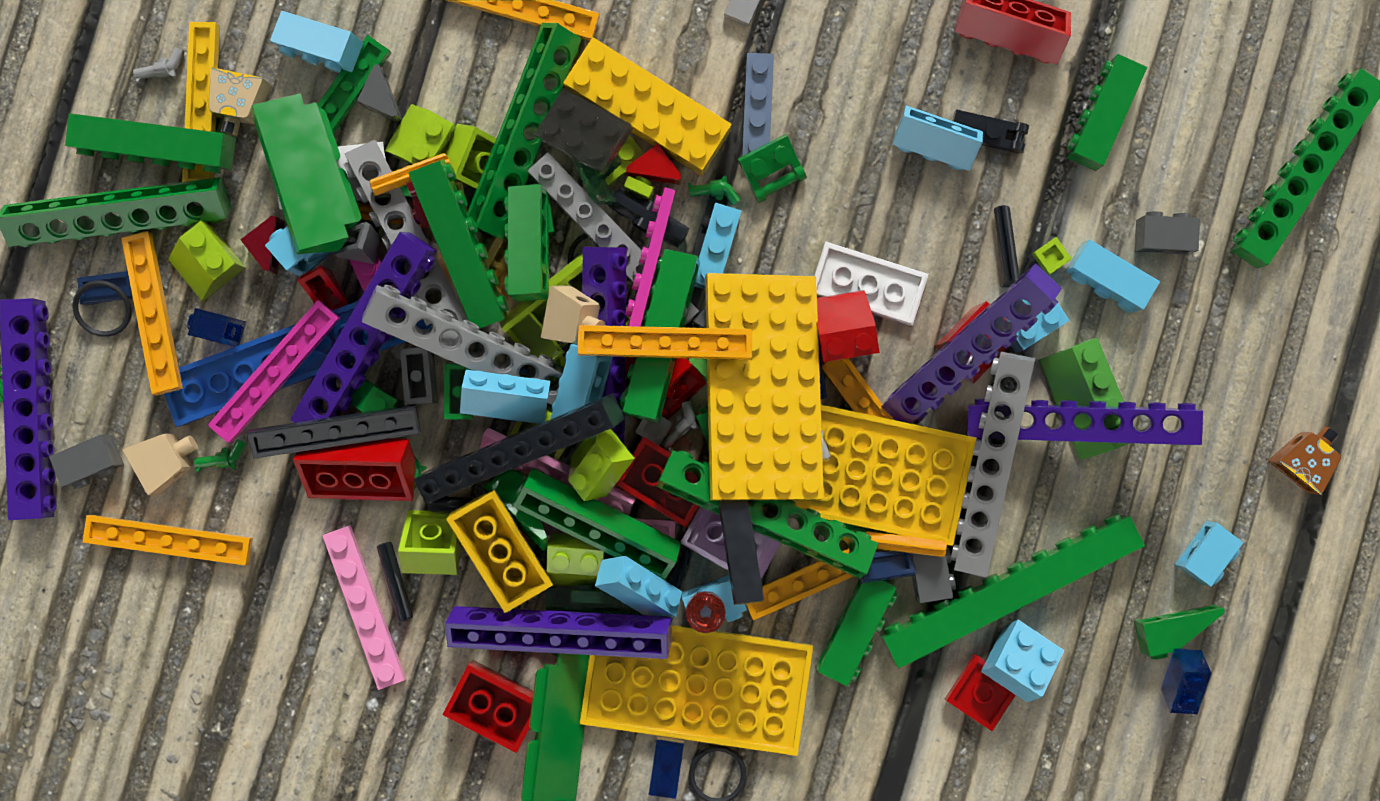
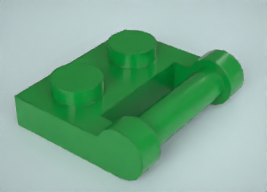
[737,134,807,203]

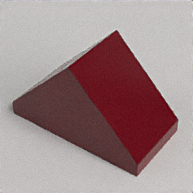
[240,216,285,274]

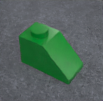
[351,379,404,412]

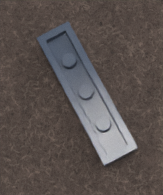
[742,53,774,156]

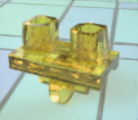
[478,235,508,281]

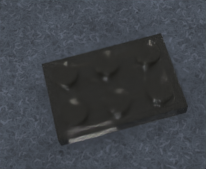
[534,88,633,175]

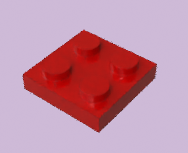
[944,654,1016,731]

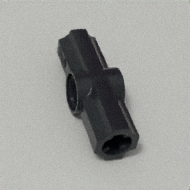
[608,186,690,249]

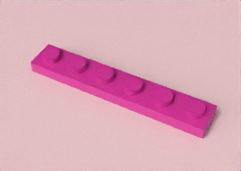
[625,188,675,327]
[208,300,341,443]

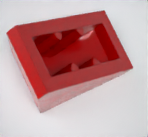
[626,144,681,185]
[297,265,349,311]

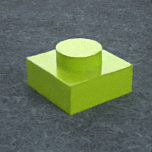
[624,176,654,201]
[1032,237,1072,275]

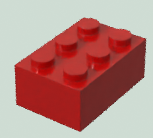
[616,437,699,527]
[442,660,533,753]

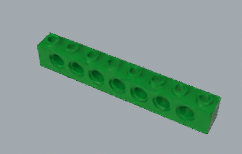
[467,22,582,240]
[1230,68,1380,269]
[0,177,231,247]
[656,450,879,578]

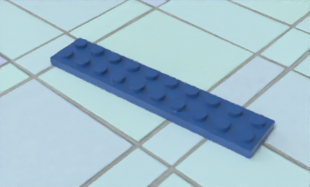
[164,287,432,427]

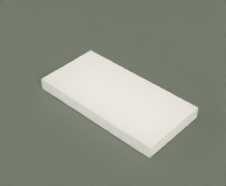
[814,241,929,326]

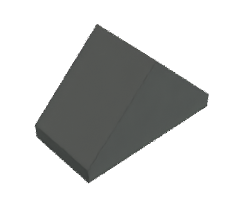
[357,64,402,123]
[333,222,382,264]

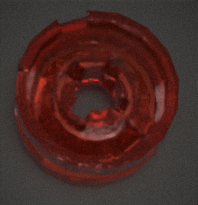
[686,591,726,633]

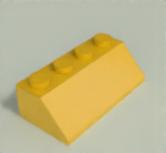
[446,490,553,613]

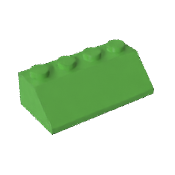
[1038,337,1135,460]

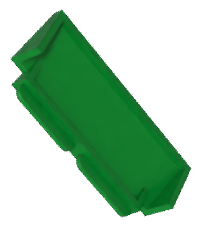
[250,93,361,254]
[521,653,590,801]

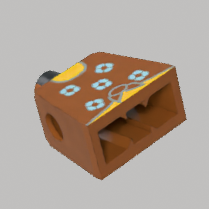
[1268,426,1341,495]

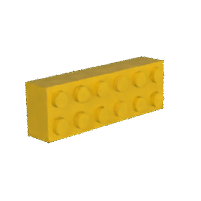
[563,37,732,176]

